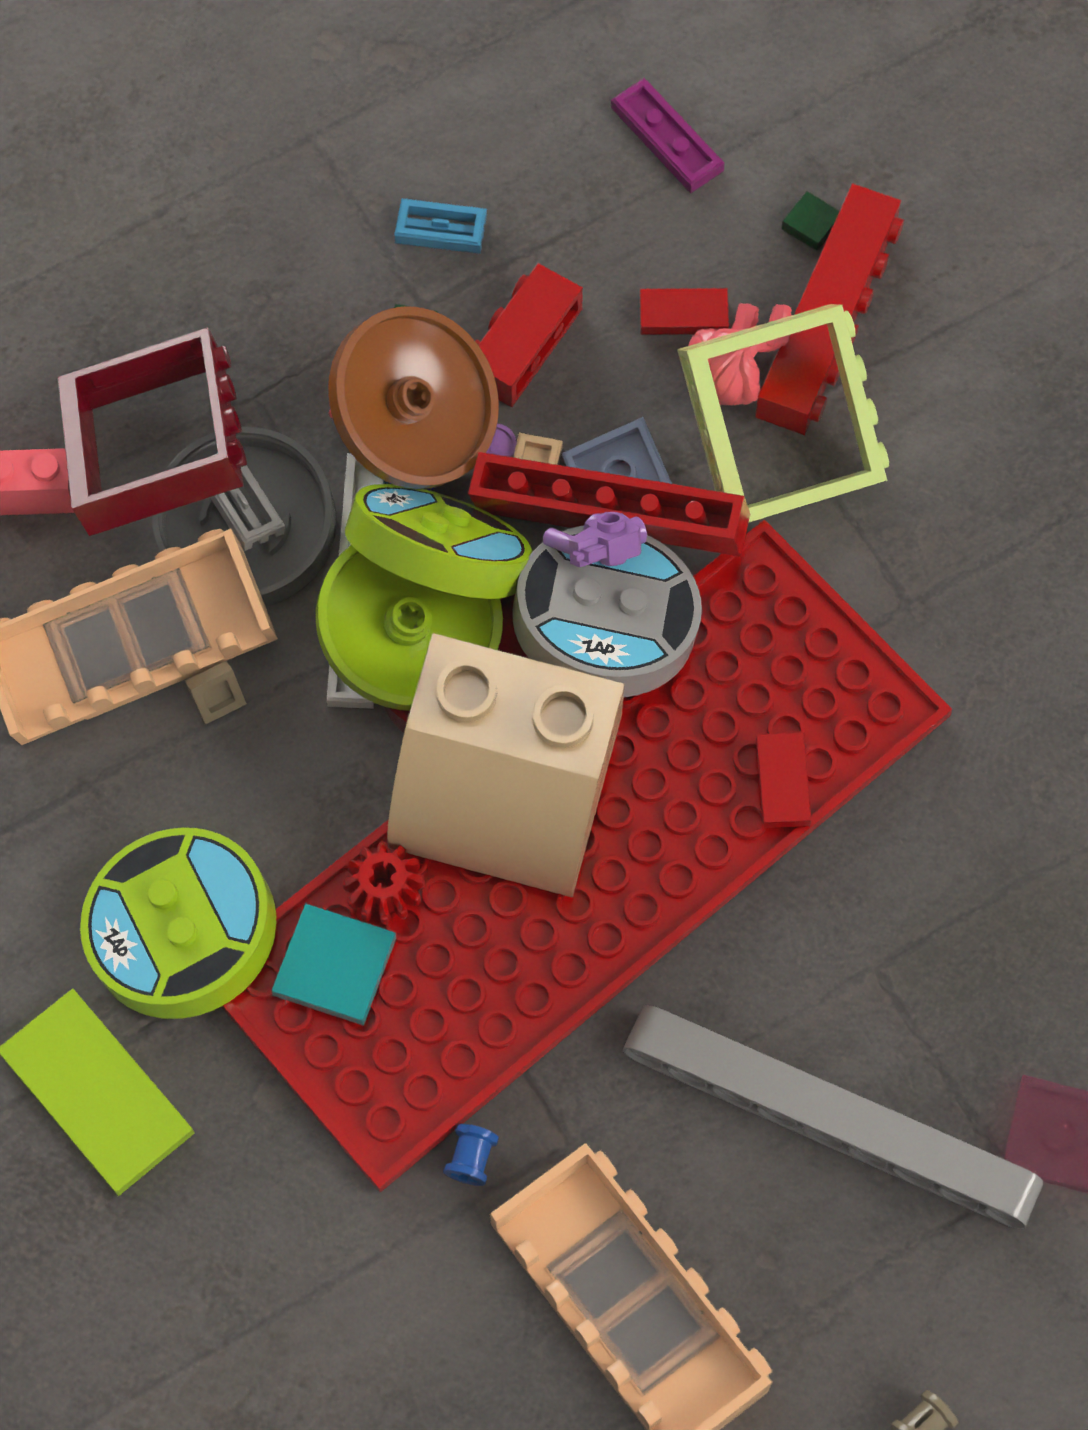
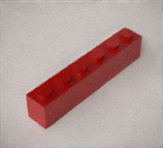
[755,183,904,436]
[468,452,750,557]

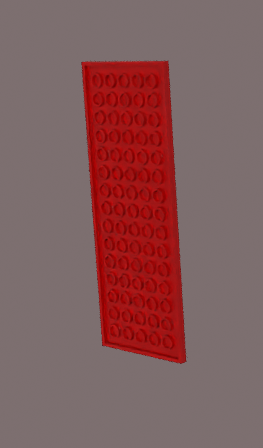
[221,519,952,1193]

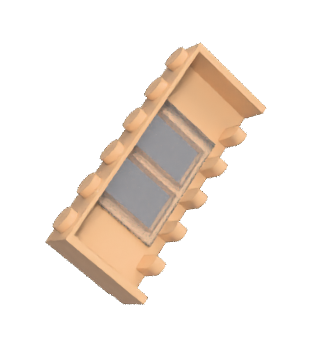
[0,529,278,745]
[490,1143,772,1430]

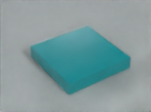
[271,903,396,1025]

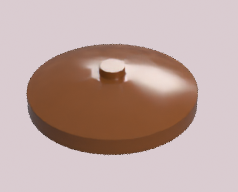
[328,306,499,489]

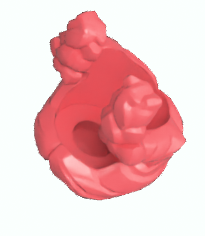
[688,303,792,406]

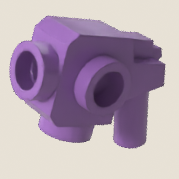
[543,512,647,567]

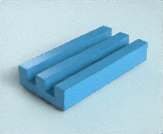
[394,198,487,254]

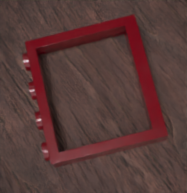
[58,328,247,536]

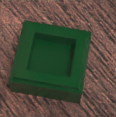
[781,191,840,251]

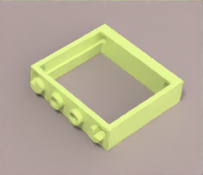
[677,304,889,522]

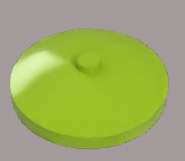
[316,545,503,711]

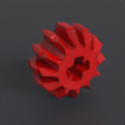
[343,841,425,925]

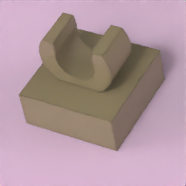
[185,661,247,725]

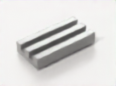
[210,465,285,551]

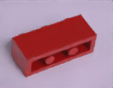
[475,263,583,407]

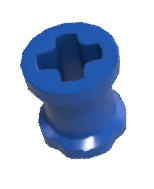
[443,1124,499,1186]

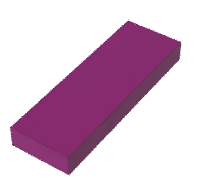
[611,78,725,193]

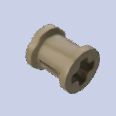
[890,1389,959,1430]

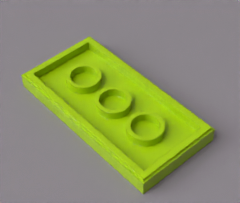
[0,988,195,1196]

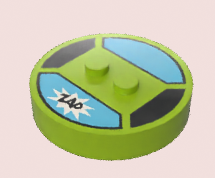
[345,484,532,599]
[80,828,276,1019]

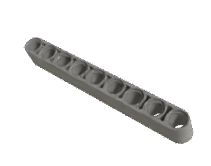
[622,1005,1044,1229]

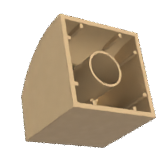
[387,633,625,897]

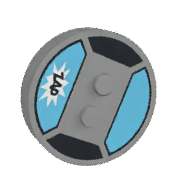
[512,526,702,697]

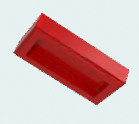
[640,288,729,335]
[756,732,811,828]

